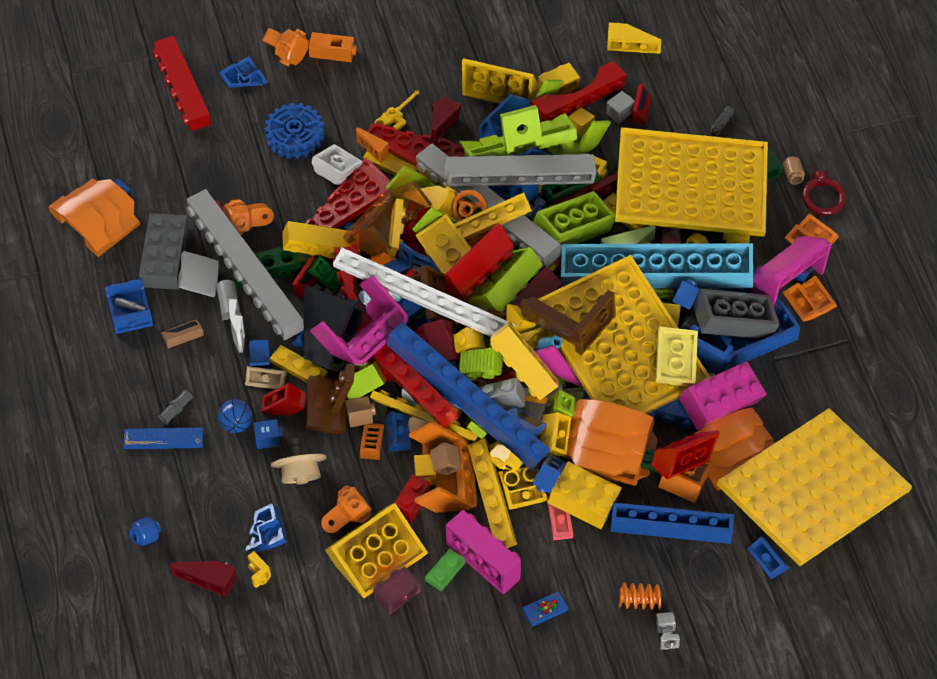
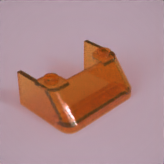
[343,181,432,257]

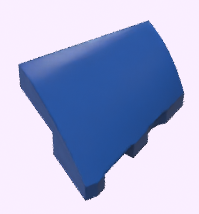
[219,56,268,88]
[246,503,287,553]

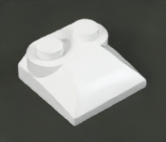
[311,144,363,185]

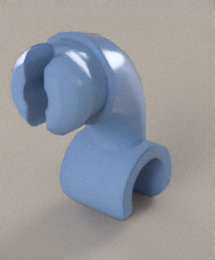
[527,197,547,218]

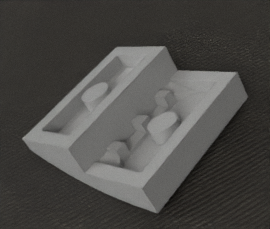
[178,251,218,297]

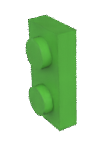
[425,548,466,591]

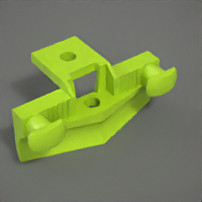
[459,105,582,157]

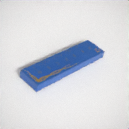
[123,428,203,449]

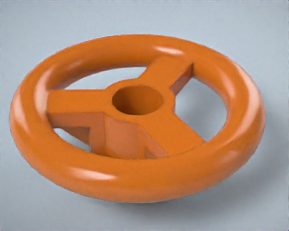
[452,190,488,221]

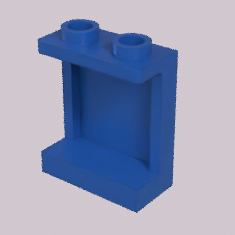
[105,279,153,334]
[689,324,734,375]

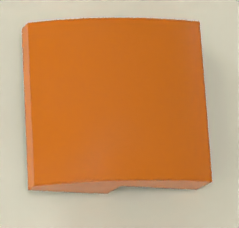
[785,213,839,245]
[783,276,837,322]

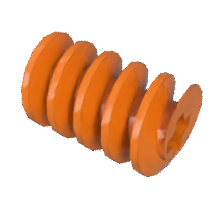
[619,582,661,610]

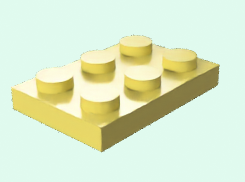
[655,326,698,387]

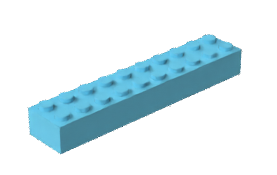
[561,244,753,288]

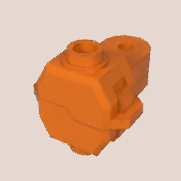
[262,28,309,67]
[223,199,274,235]
[321,486,371,533]

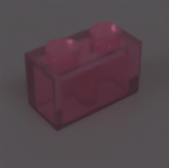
[373,566,421,615]

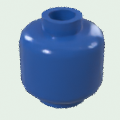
[129,517,161,546]

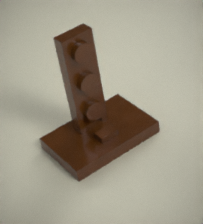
[306,364,354,435]

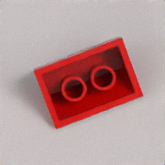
[651,430,720,480]

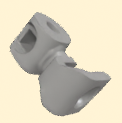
[656,612,680,650]

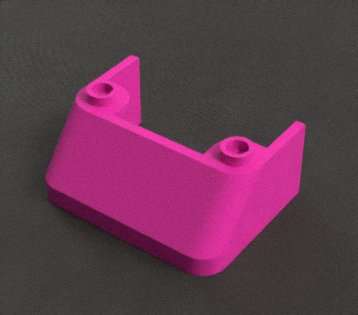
[750,236,831,308]
[310,275,408,365]

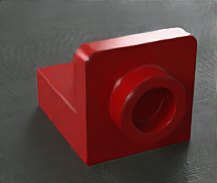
[401,217,418,243]

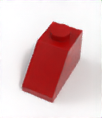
[261,383,306,416]

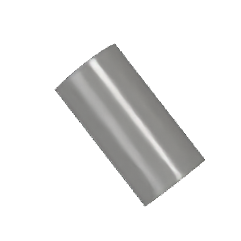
[216,280,241,320]

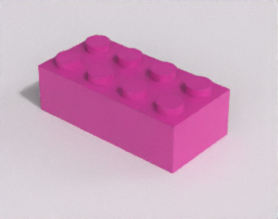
[678,362,767,431]
[446,510,521,595]

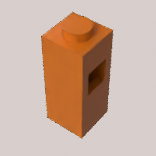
[309,32,357,62]

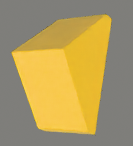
[506,304,537,334]

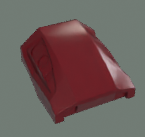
[415,319,460,362]

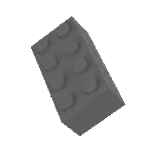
[139,213,189,290]
[692,289,779,339]

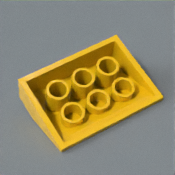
[462,58,537,104]
[325,503,428,599]

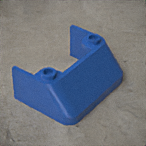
[479,94,553,156]

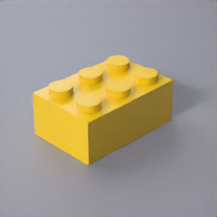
[548,461,622,529]

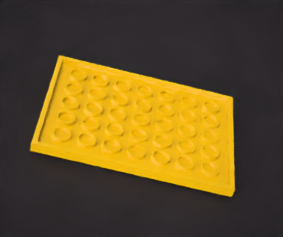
[615,127,768,237]
[538,255,710,414]
[717,408,912,566]

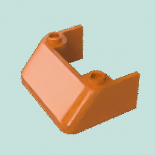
[409,421,477,513]

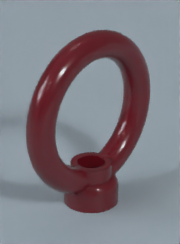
[802,170,846,216]

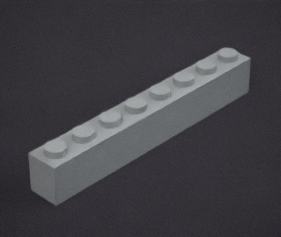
[444,154,596,186]

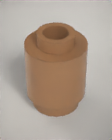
[782,156,805,185]

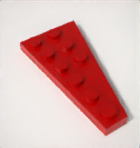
[367,123,466,167]
[304,158,393,229]

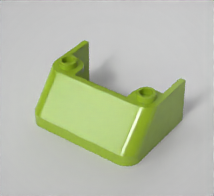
[523,80,611,155]
[386,165,464,233]

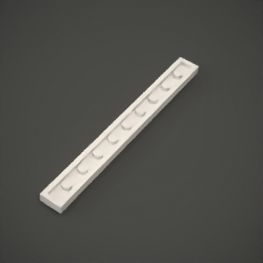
[333,248,516,337]

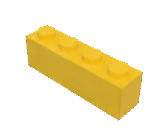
[283,221,361,258]
[490,322,559,400]

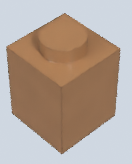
[345,396,376,427]
[430,442,462,476]

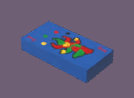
[522,591,568,627]

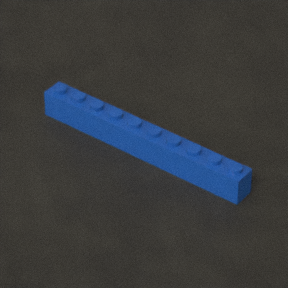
[386,322,550,472]

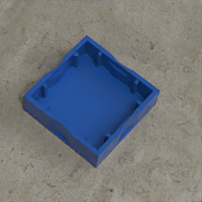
[710,274,800,368]

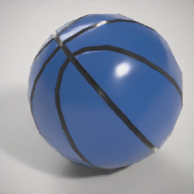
[218,399,252,433]

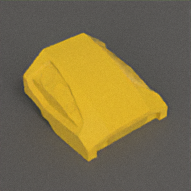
[498,466,548,510]

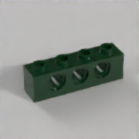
[230,247,307,288]

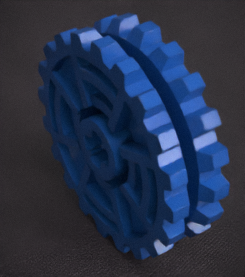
[265,103,325,160]

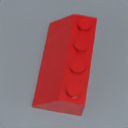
[444,223,514,301]

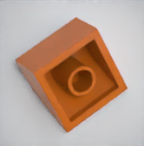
[658,462,713,503]

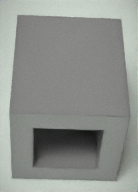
[606,91,635,124]

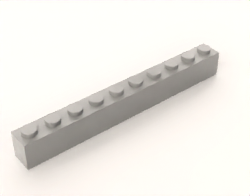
[416,144,562,268]
[186,189,304,340]

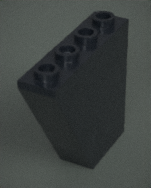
[304,284,366,373]

